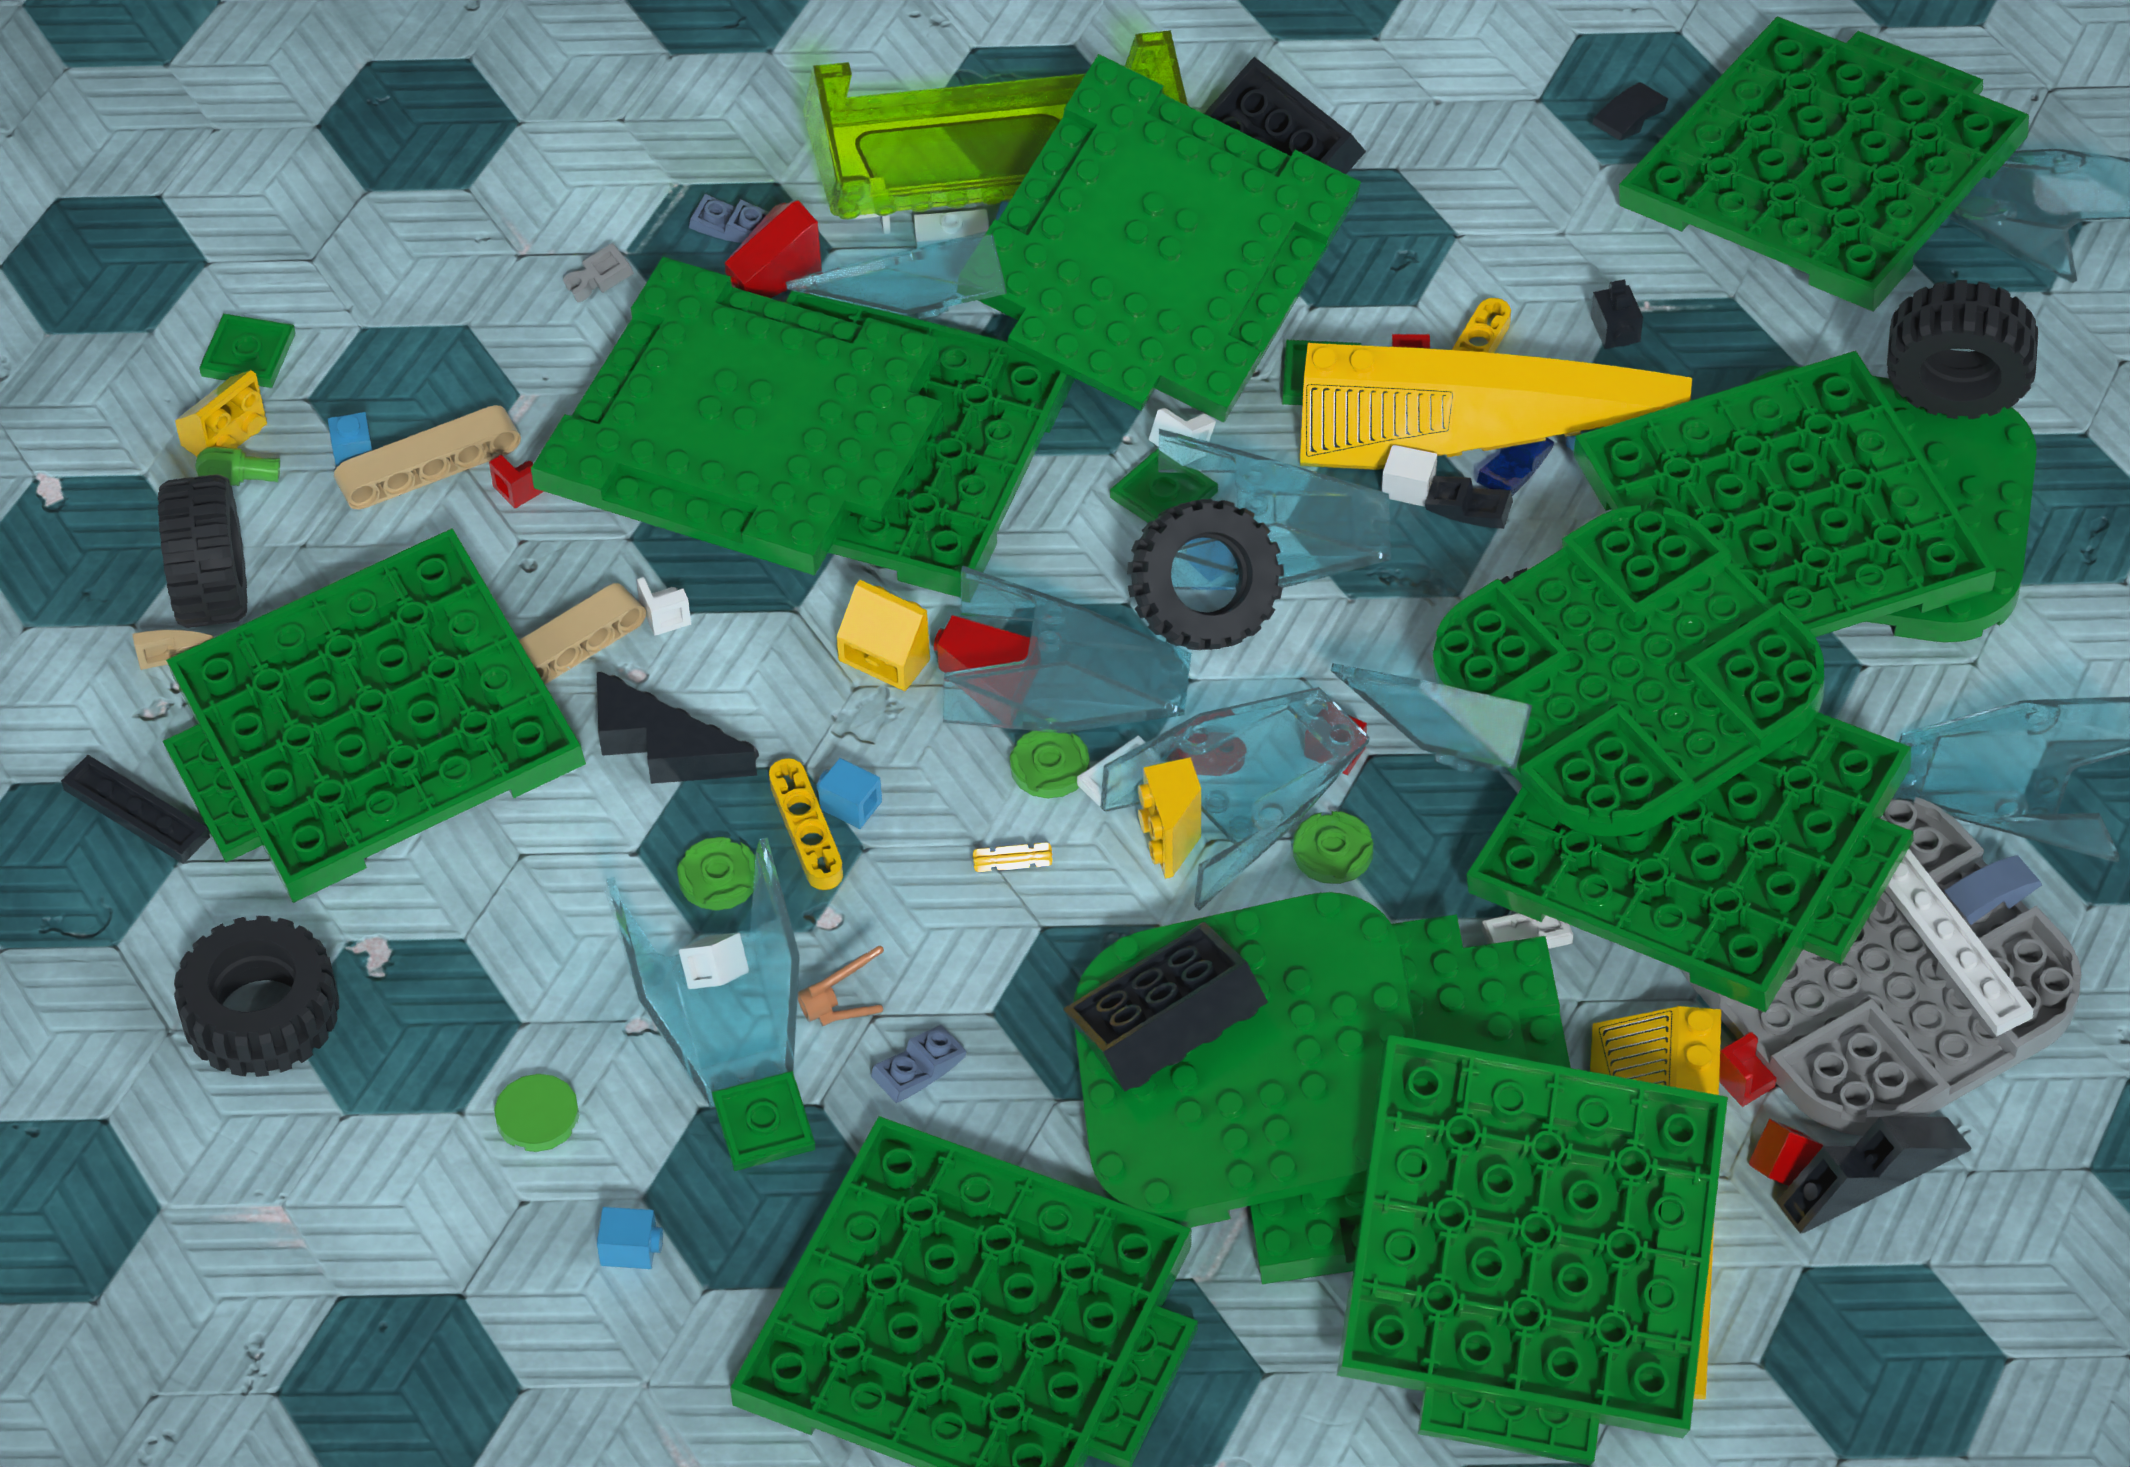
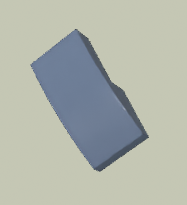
[689,194,769,243]
[1944,855,2042,925]
[871,1025,967,1103]

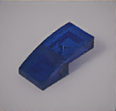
[1477,437,1554,496]

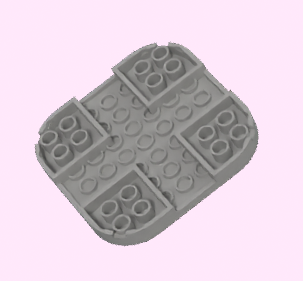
[1682,797,2081,1136]

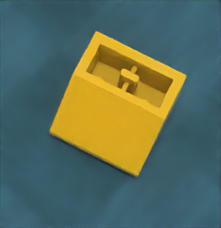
[175,370,267,457]
[837,580,930,691]
[1138,757,1201,879]

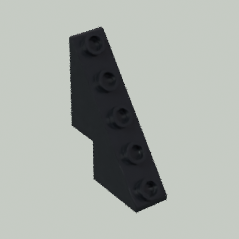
[597,672,759,784]
[1776,1117,1972,1234]

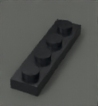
[61,755,210,864]

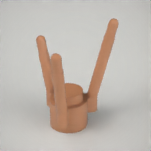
[796,946,884,1026]

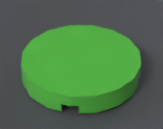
[1010,727,1090,799]
[1293,811,1373,884]
[677,837,759,911]
[494,1074,579,1152]

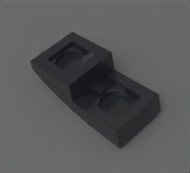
[1592,82,1669,141]
[1425,476,1513,529]

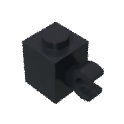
[1591,279,1643,349]

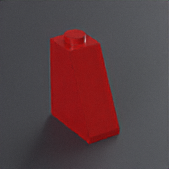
[934,615,1041,723]

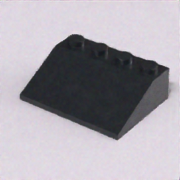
[1204,56,1366,174]
[1063,922,1268,1092]

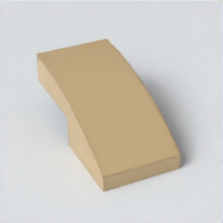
[132,630,214,670]

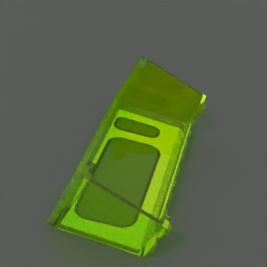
[803,30,1188,220]

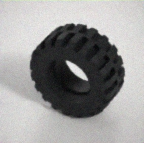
[1887,280,2038,419]
[158,474,247,628]
[1127,499,1284,650]
[174,916,339,1077]

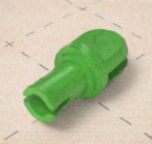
[195,447,280,486]

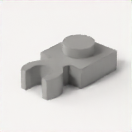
[563,243,634,302]

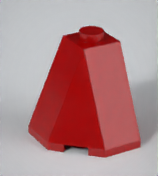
[725,200,822,298]

